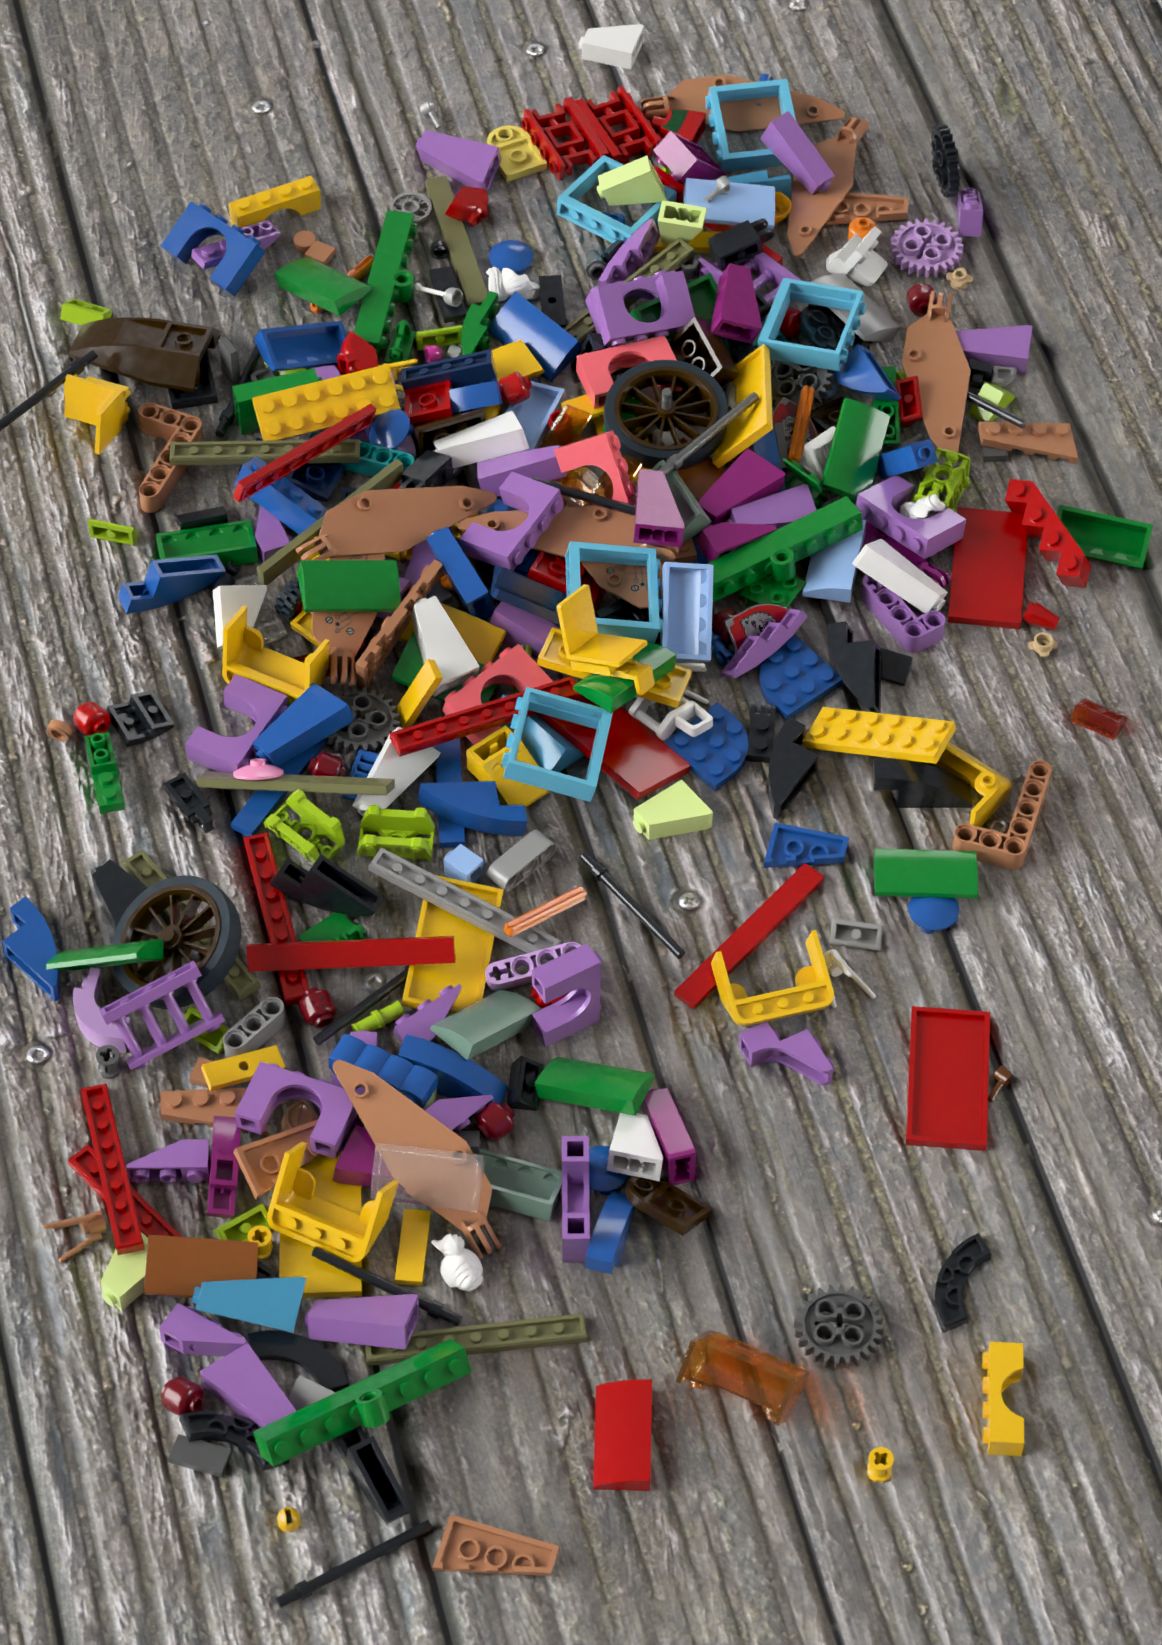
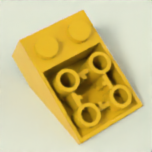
[466,725,550,808]

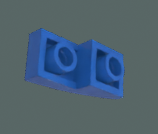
[449,381,502,413]

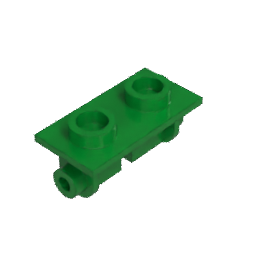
[384,320,416,363]

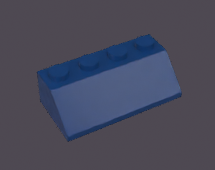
[234,456,327,535]

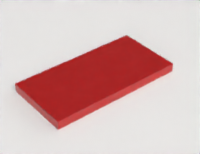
[947,507,1027,629]
[537,695,691,800]
[906,1006,990,1151]

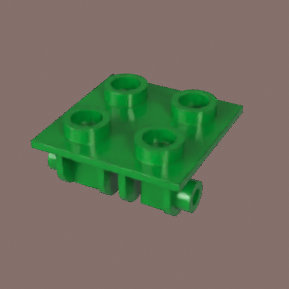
[782,458,828,510]
[740,574,806,608]
[298,913,367,970]

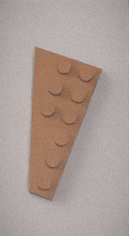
[355,559,443,689]

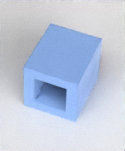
[444,844,484,883]

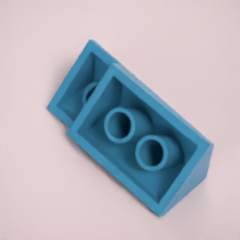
[712,170,791,201]
[499,694,584,772]

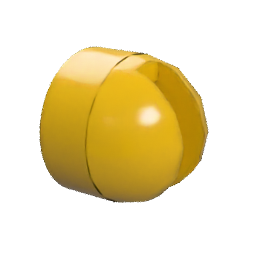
[277,1507,301,1532]

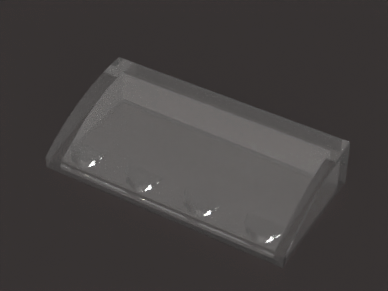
[370,1143,486,1212]

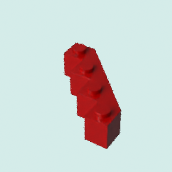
[1005,479,1091,588]

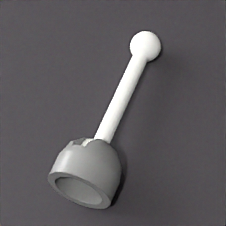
[413,283,463,307]

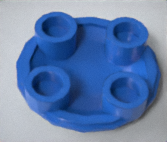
[489,240,534,275]
[369,409,413,450]
[908,897,959,934]
[589,1146,628,1195]

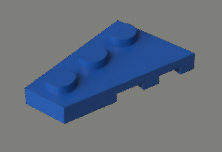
[764,822,849,868]

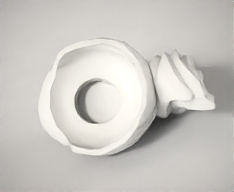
[486,267,540,301]
[900,494,946,519]
[431,1234,483,1291]

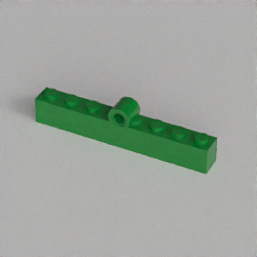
[354,210,418,359]
[706,496,863,602]
[253,1339,472,1466]

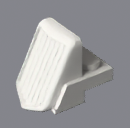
[826,226,888,286]
[790,426,836,491]

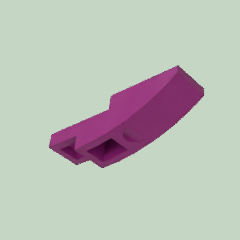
[206,1116,241,1218]

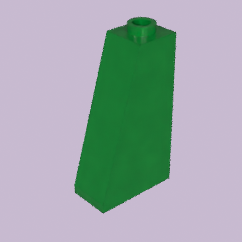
[232,368,322,435]

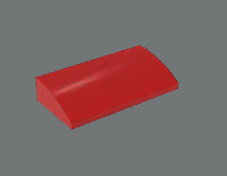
[593,1379,652,1491]

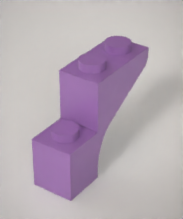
[738,1022,835,1086]

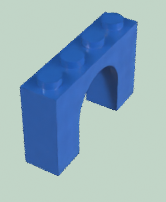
[161,201,265,296]

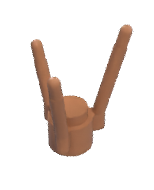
[44,1210,107,1263]

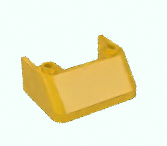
[222,606,330,707]
[900,742,1012,827]
[711,930,834,1027]
[267,1142,399,1263]

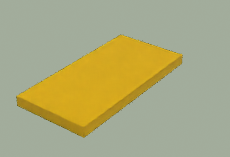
[712,344,773,468]
[401,875,504,1016]
[279,1151,362,1298]

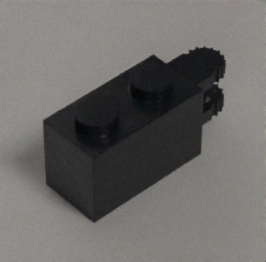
[708,218,775,271]
[399,450,454,489]

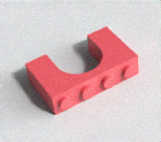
[576,335,683,409]
[554,430,636,512]
[442,644,553,745]

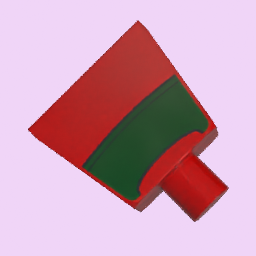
[651,108,706,144]

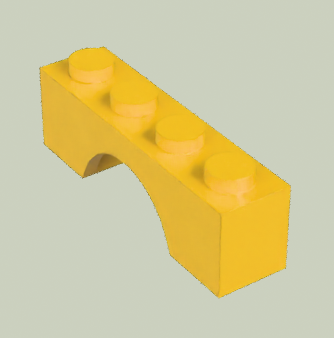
[229,176,321,228]
[982,1341,1024,1456]

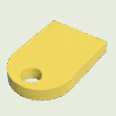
[487,125,547,182]

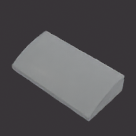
[811,273,900,342]

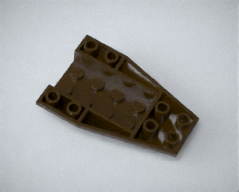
[68,317,221,392]

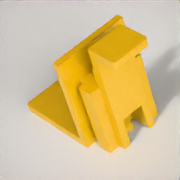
[64,374,131,455]
[557,585,655,695]

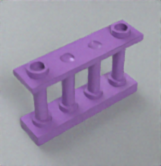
[698,252,801,323]
[99,960,225,1070]

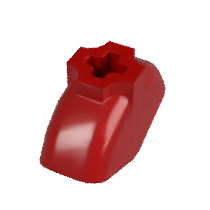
[445,186,489,227]
[336,332,378,375]

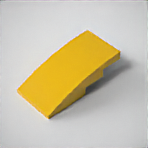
[460,339,545,413]
[398,598,506,665]

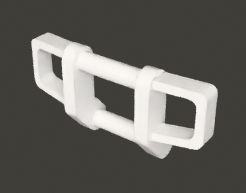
[628,696,713,741]

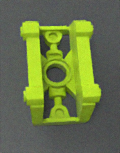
[910,448,971,513]
[264,789,345,863]
[357,805,435,861]

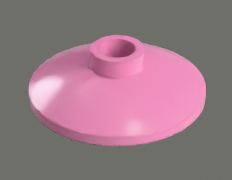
[233,758,284,780]

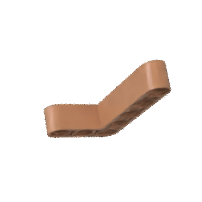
[138,402,203,513]
[952,760,1052,870]

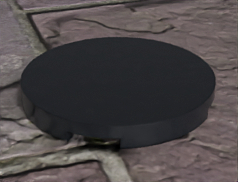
[798,304,863,353]

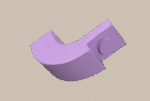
[73,967,132,1053]

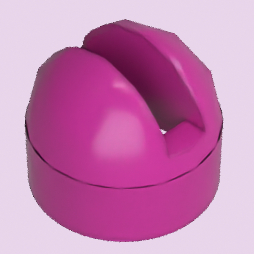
[424,345,443,363]

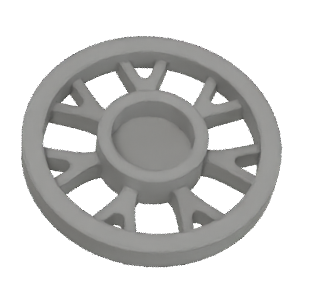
[390,192,432,224]

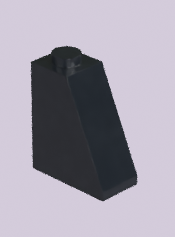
[92,859,148,932]

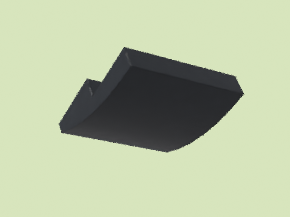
[106,690,174,747]

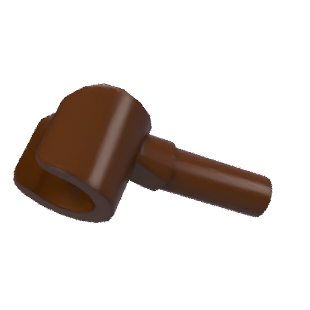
[988,1066,1011,1102]

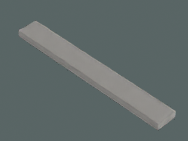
[368,848,561,963]

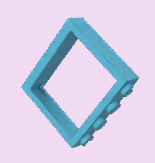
[705,79,796,172]
[557,155,677,243]
[758,278,867,371]
[565,541,663,643]
[501,686,613,802]

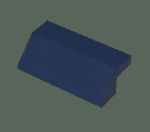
[401,349,498,392]
[490,564,567,625]

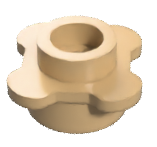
[946,267,973,290]
[1028,632,1058,657]

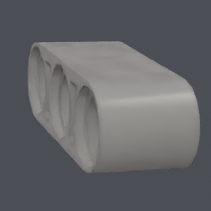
[486,829,557,892]
[223,997,286,1058]

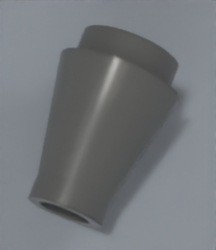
[586,249,607,281]

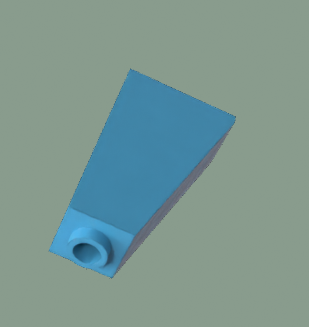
[192,1276,306,1332]

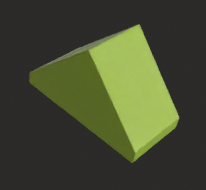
[969,382,1015,421]

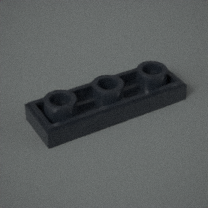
[429,266,466,323]
[539,275,566,329]

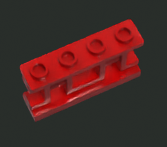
[575,86,662,165]
[521,97,609,181]

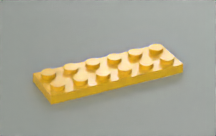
[252,364,401,441]
[537,627,693,708]
[802,707,957,764]

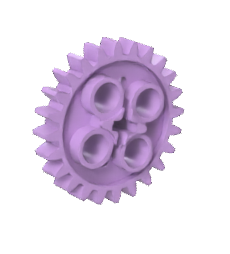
[890,218,964,278]

